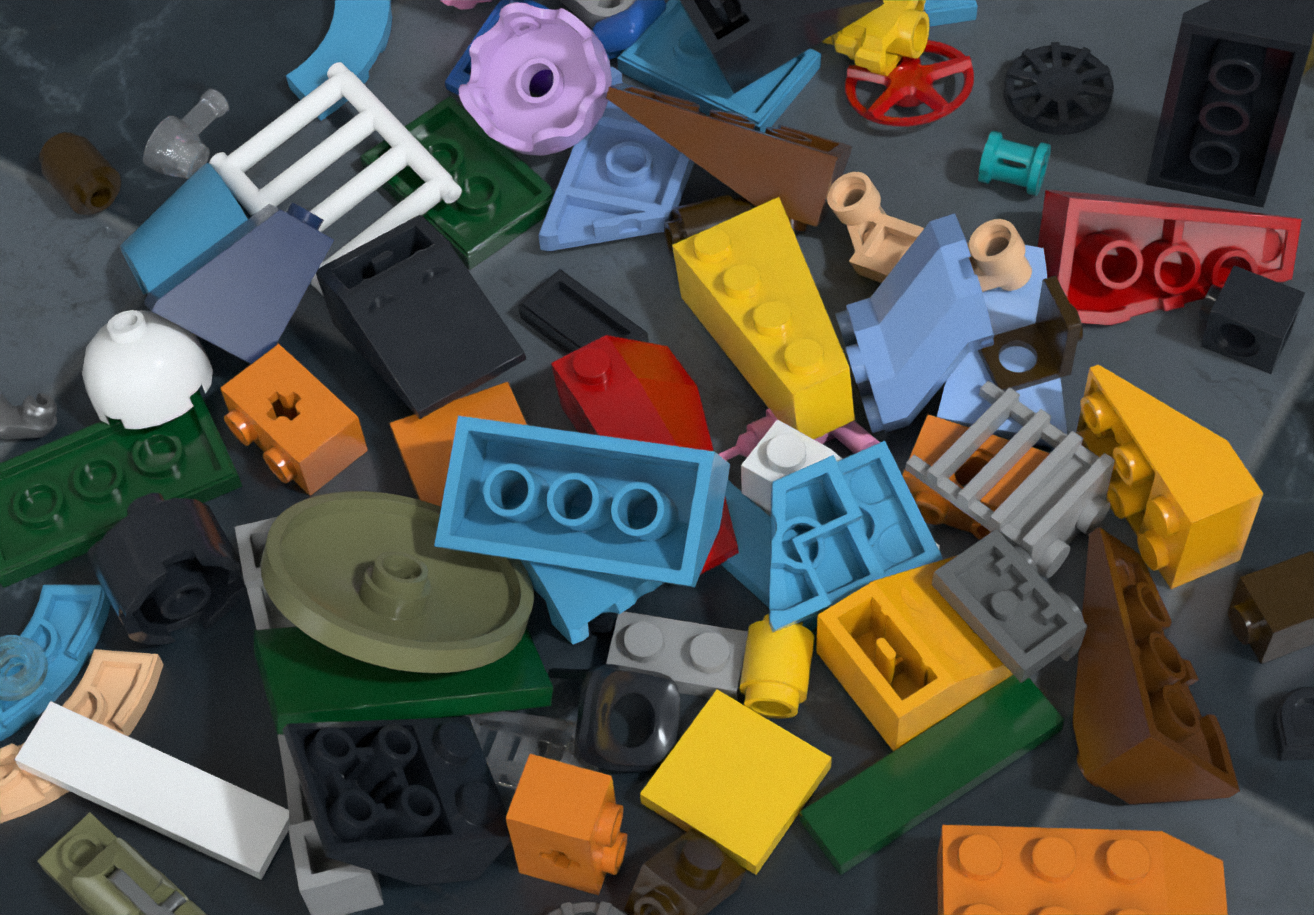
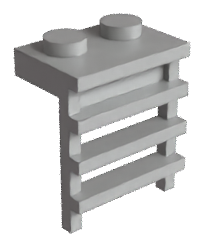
[905,380,1115,578]

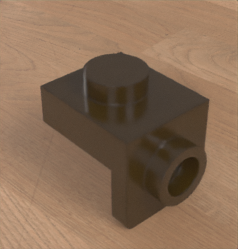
[624,828,746,915]

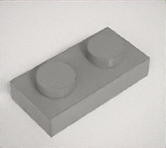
[606,612,748,701]

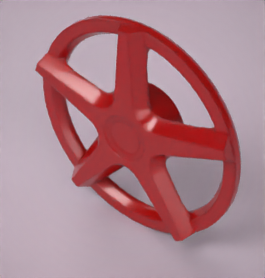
[845,40,974,127]

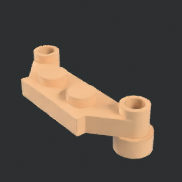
[827,172,1032,292]

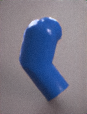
[592,0,666,60]

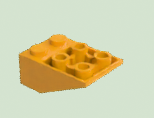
[1076,364,1263,589]
[816,555,1013,752]

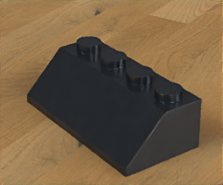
[1146,0,1314,208]

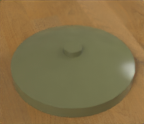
[261,491,534,673]

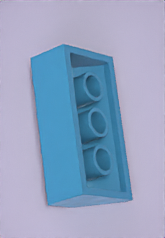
[434,416,730,588]

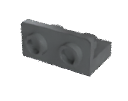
[932,529,1087,683]

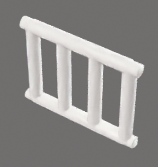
[209,62,462,297]

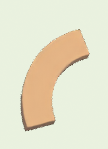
[0,649,164,823]

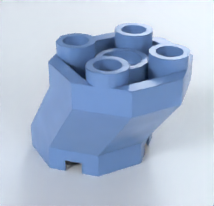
[835,214,994,433]

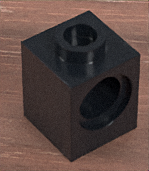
[1198,266,1305,374]

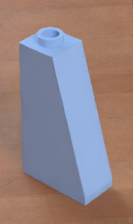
[937,245,1067,453]

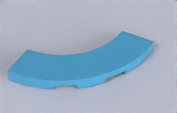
[286,0,393,121]
[0,585,111,742]

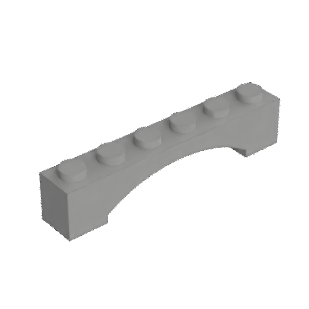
[235,517,384,915]

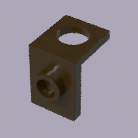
[978,276,1083,392]

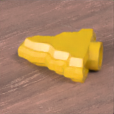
[822,0,929,77]

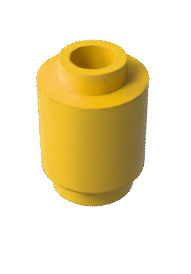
[739,614,815,719]

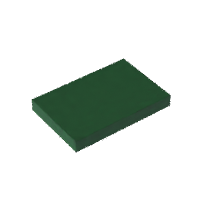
[360,96,556,270]

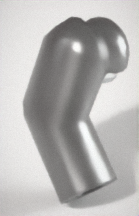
[0,392,57,439]

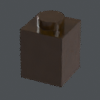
[1228,551,1314,664]

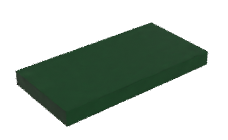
[0,389,243,588]
[254,626,553,735]

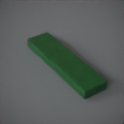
[800,675,1065,875]

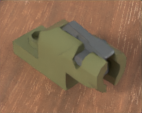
[37,812,207,915]

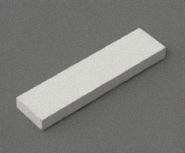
[14,701,290,880]

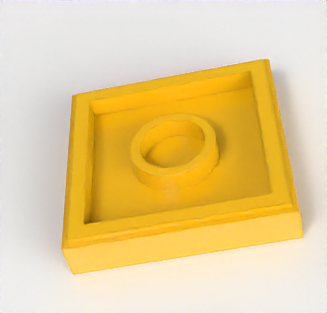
[640,689,832,875]

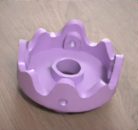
[459,2,612,156]

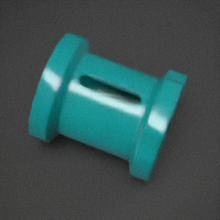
[978,131,1051,196]

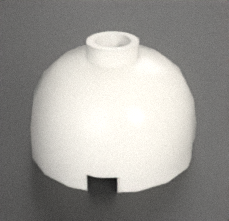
[82,310,213,429]

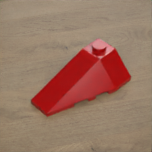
[1038,190,1302,325]
[551,335,739,575]

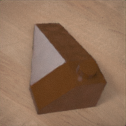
[606,83,853,231]
[1073,527,1240,804]

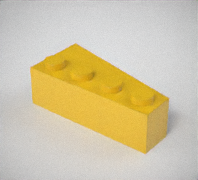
[672,197,855,440]

